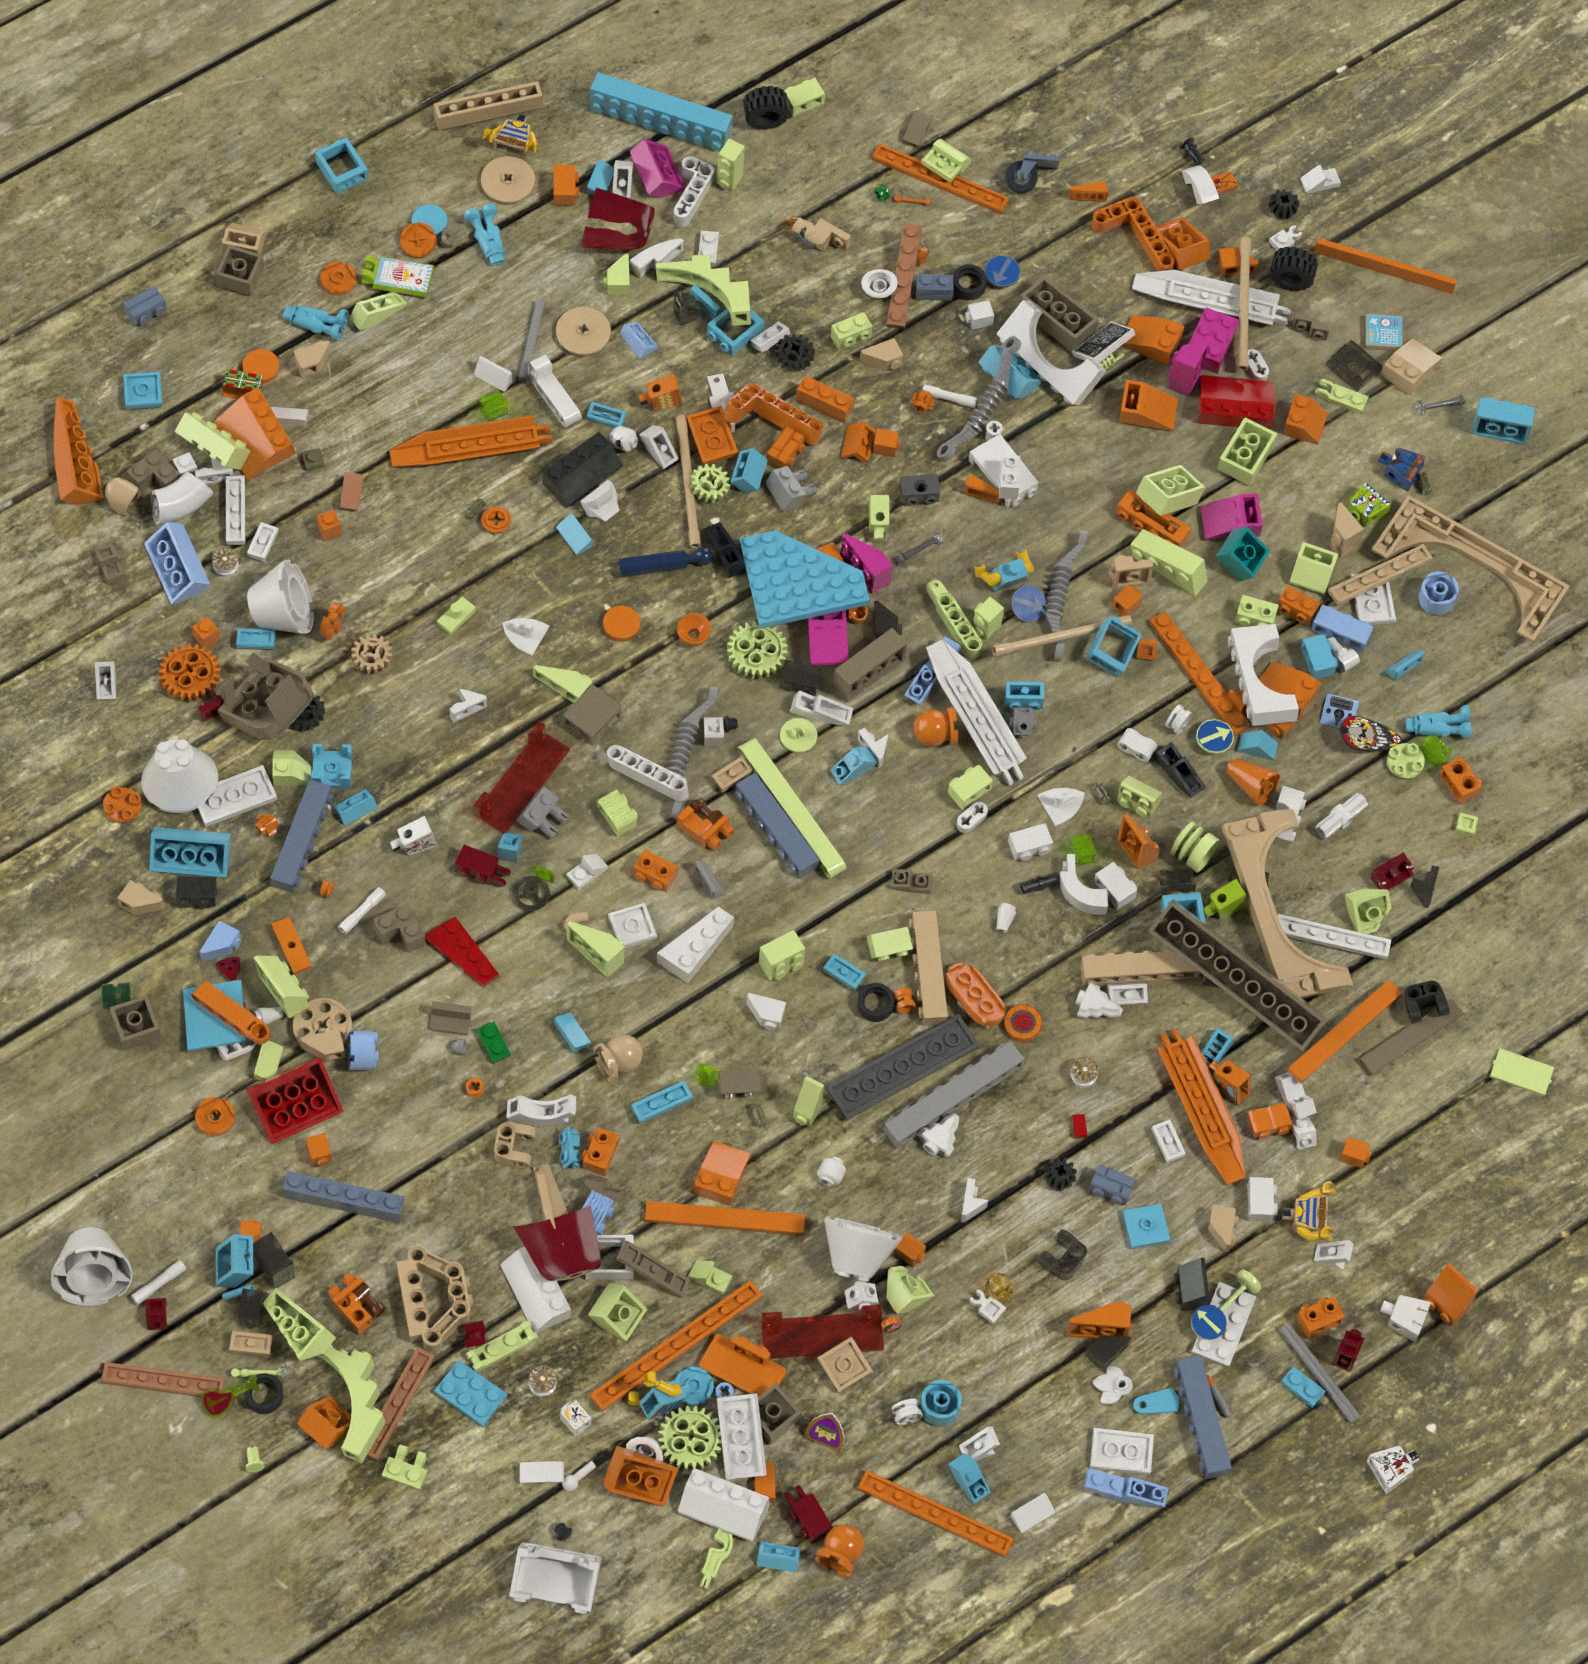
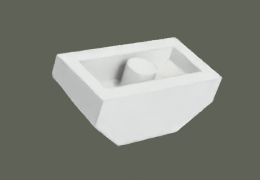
[580,480,620,522]

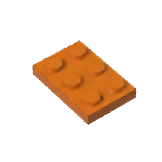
[687,405,738,466]

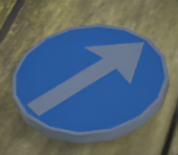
[985,255,1021,288]
[1011,585,1046,622]

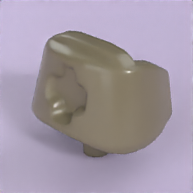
[440,228,455,248]

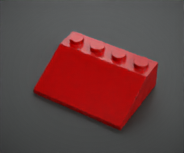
[1198,375,1274,430]
[245,1057,344,1144]

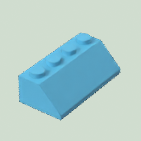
[149,827,231,878]

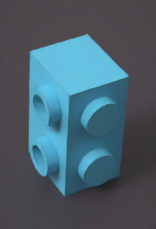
[731,448,768,494]
[1301,634,1338,679]
[1004,681,1044,711]

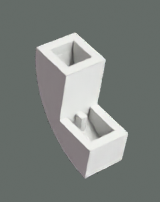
[1182,165,1219,204]
[1274,1072,1317,1119]

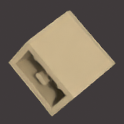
[222,223,267,255]

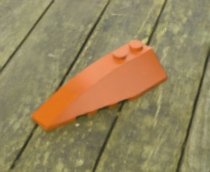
[54,397,104,505]

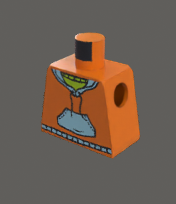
[1208,1060,1251,1106]

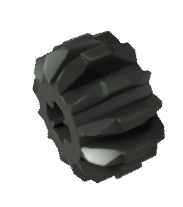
[1268,188,1300,220]
[1043,1157,1077,1191]

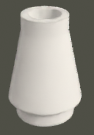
[996,903,1016,933]
[253,1006,283,1025]

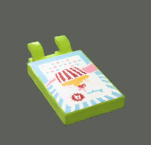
[361,255,434,298]

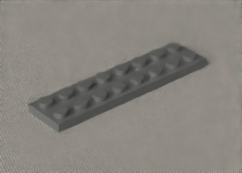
[826,1014,980,1121]

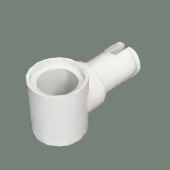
[1328,637,1360,673]

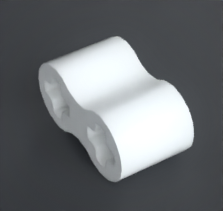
[1117,728,1158,763]

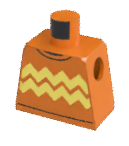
[638,373,683,411]

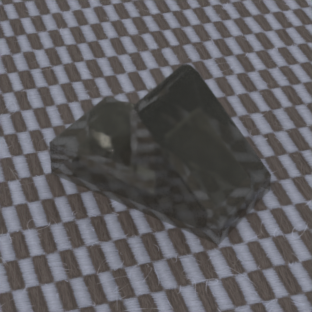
[1410,865,1439,908]

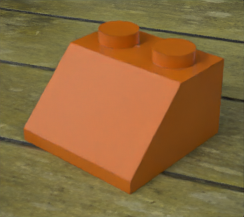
[1283,394,1328,445]
[297,1396,351,1450]

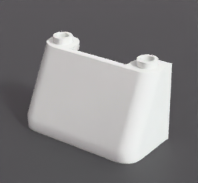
[509,1543,602,1614]

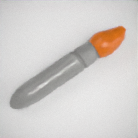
[1206,1374,1230,1418]

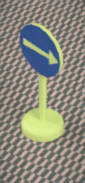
[1191,1270,1261,1340]

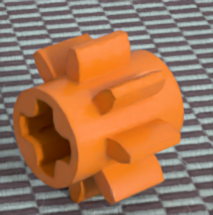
[911,390,935,413]
[254,813,279,837]

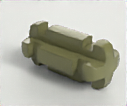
[1417,472,1432,495]
[465,498,486,519]
[1093,782,1112,805]
[750,1103,767,1127]

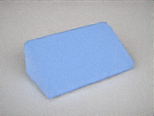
[619,322,658,358]

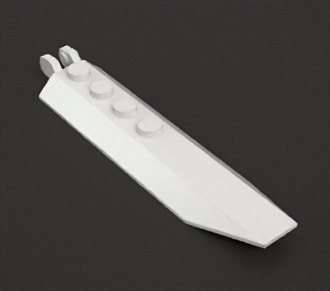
[1132,270,1291,326]
[926,639,1027,786]

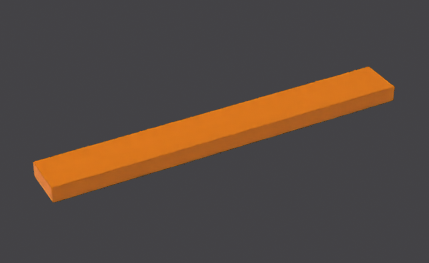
[871,143,1009,215]
[1314,238,1457,294]
[1287,980,1403,1084]
[645,1201,805,1235]
[857,1470,1014,1558]

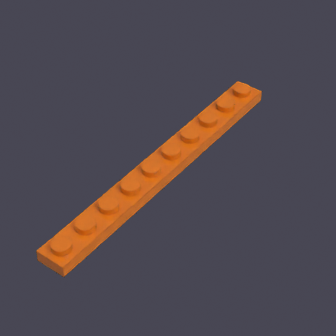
[590,1280,763,1412]

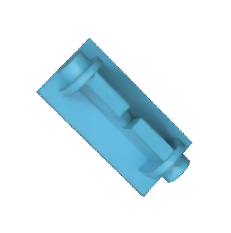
[559,1126,582,1170]

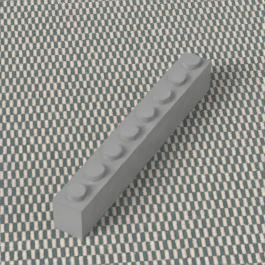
[884,1042,1025,1149]

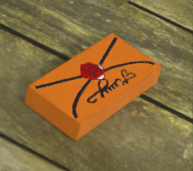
[1211,171,1238,195]

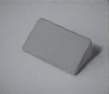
[694,860,725,900]

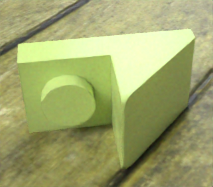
[688,1260,732,1295]

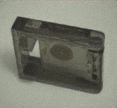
[1326,340,1383,392]

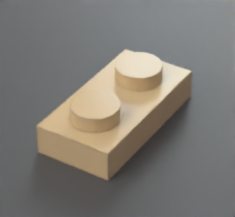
[711,756,754,793]
[229,1331,273,1357]

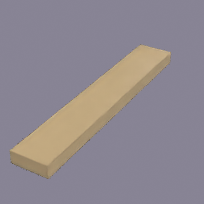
[1328,544,1433,606]

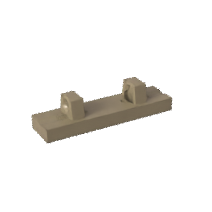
[616,1241,691,1298]

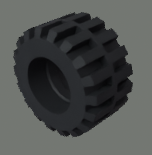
[743,86,790,130]
[1269,246,1318,291]

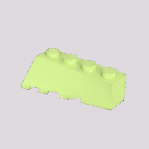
[263,1288,336,1361]

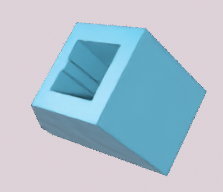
[830,747,877,785]
[948,1453,991,1504]

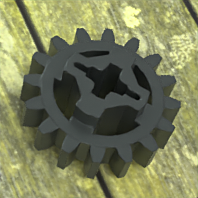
[775,333,815,372]
[290,692,325,731]

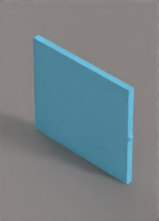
[183,980,247,1051]

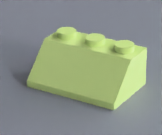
[254,955,309,1018]

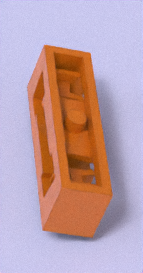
[1116,490,1191,547]

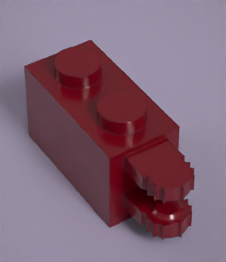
[455,844,511,887]
[1332,1329,1365,1372]
[784,1485,833,1544]

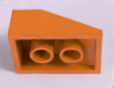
[1155,217,1211,270]
[1121,315,1185,365]
[1259,661,1322,720]
[1117,814,1159,870]
[693,1141,751,1206]
[1424,1263,1478,1326]
[1066,1302,1131,1341]
[603,1446,678,1507]

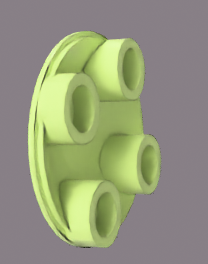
[1387,743,1425,779]

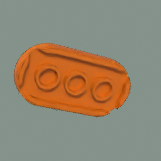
[945,963,1006,1026]

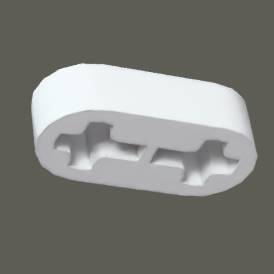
[1248,349,1269,381]
[956,802,988,833]

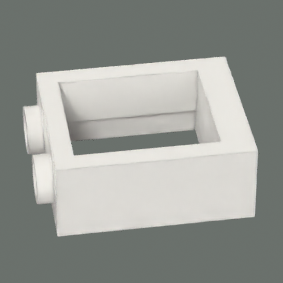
[585,1235,634,1280]

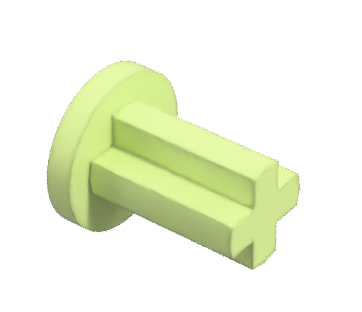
[246,1446,265,1473]

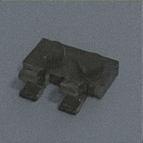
[1159,868,1196,894]

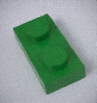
[476,1021,511,1064]

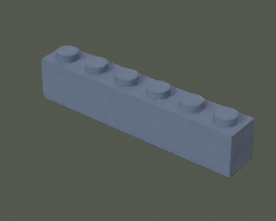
[735,773,820,879]
[270,779,334,893]
[283,1171,405,1223]
[1174,1355,1232,1479]

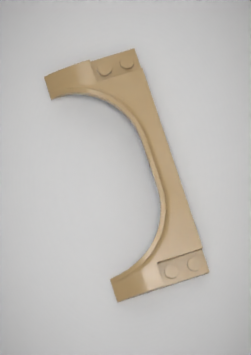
[1371,495,1570,642]
[1222,809,1353,998]

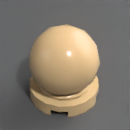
[593,1034,643,1081]

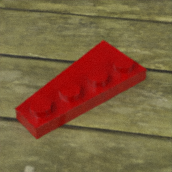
[425,916,499,987]

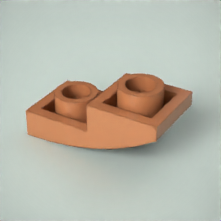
[340,472,363,511]

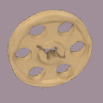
[293,998,352,1053]

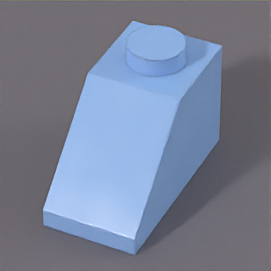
[199,921,241,961]

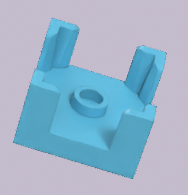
[311,744,352,789]

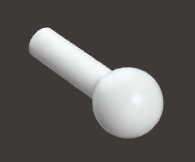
[562,1461,596,1491]

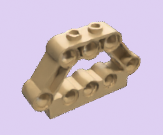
[396,1245,474,1353]

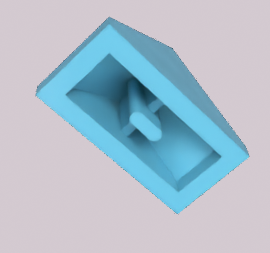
[1237,730,1278,761]
[498,832,523,863]

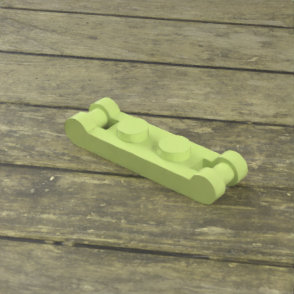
[466,1321,539,1372]

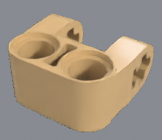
[494,1123,537,1168]

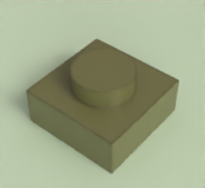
[302,448,325,471]

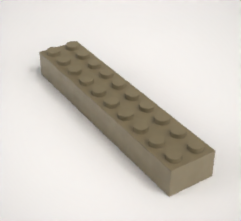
[1148,899,1328,1051]

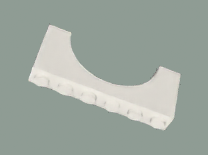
[997,300,1107,405]
[1228,624,1299,726]

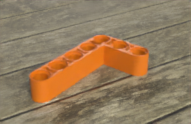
[1091,197,1175,271]
[723,383,824,445]

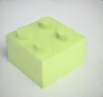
[759,930,806,982]

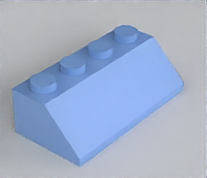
[144,522,210,605]

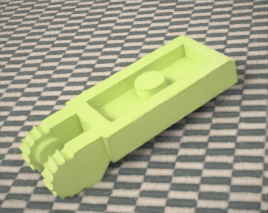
[1315,379,1369,414]

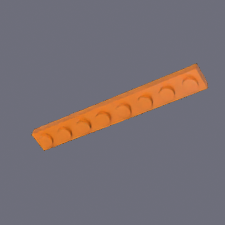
[1149,611,1250,737]

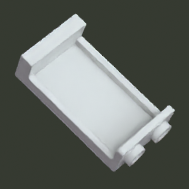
[968,434,1039,509]

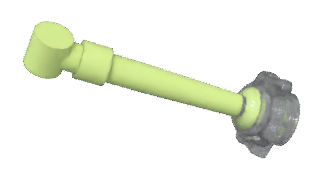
[231,1363,291,1382]

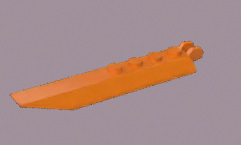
[389,415,553,467]
[1157,1029,1245,1185]

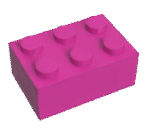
[1189,307,1239,374]

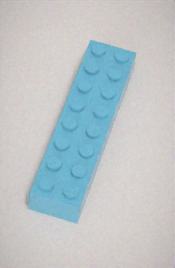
[590,72,733,151]

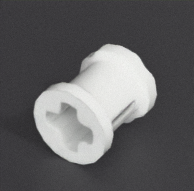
[985,421,1003,441]

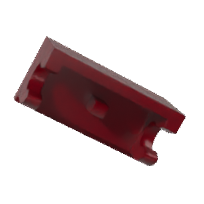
[1370,852,1414,891]

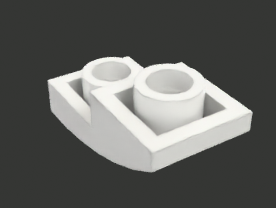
[520,1461,564,1484]

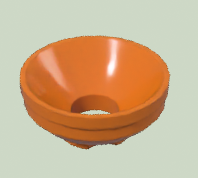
[677,613,711,646]

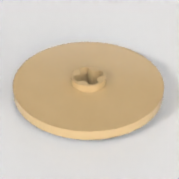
[481,156,535,204]
[556,307,611,356]

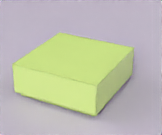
[1455,813,1478,837]

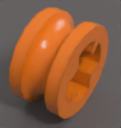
[320,879,335,898]
[466,1078,484,1098]

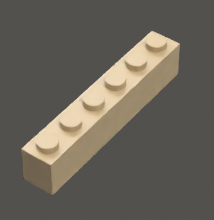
[434,81,543,130]
[909,910,948,1026]
[1080,949,1200,986]

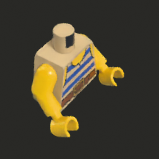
[482,115,538,159]
[1282,1181,1336,1242]

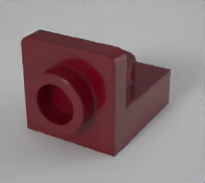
[198,690,224,722]
[146,1298,168,1330]
[464,1320,488,1348]

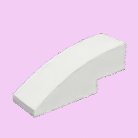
[630,238,684,278]
[790,691,853,726]

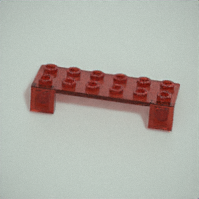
[473,721,570,834]
[761,1304,884,1359]

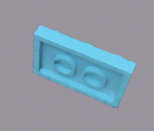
[434,1360,507,1427]

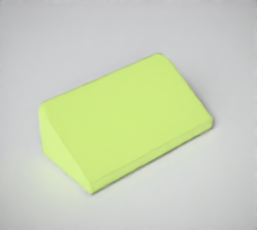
[254,1041,284,1081]

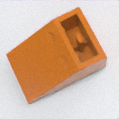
[1119,380,1178,431]

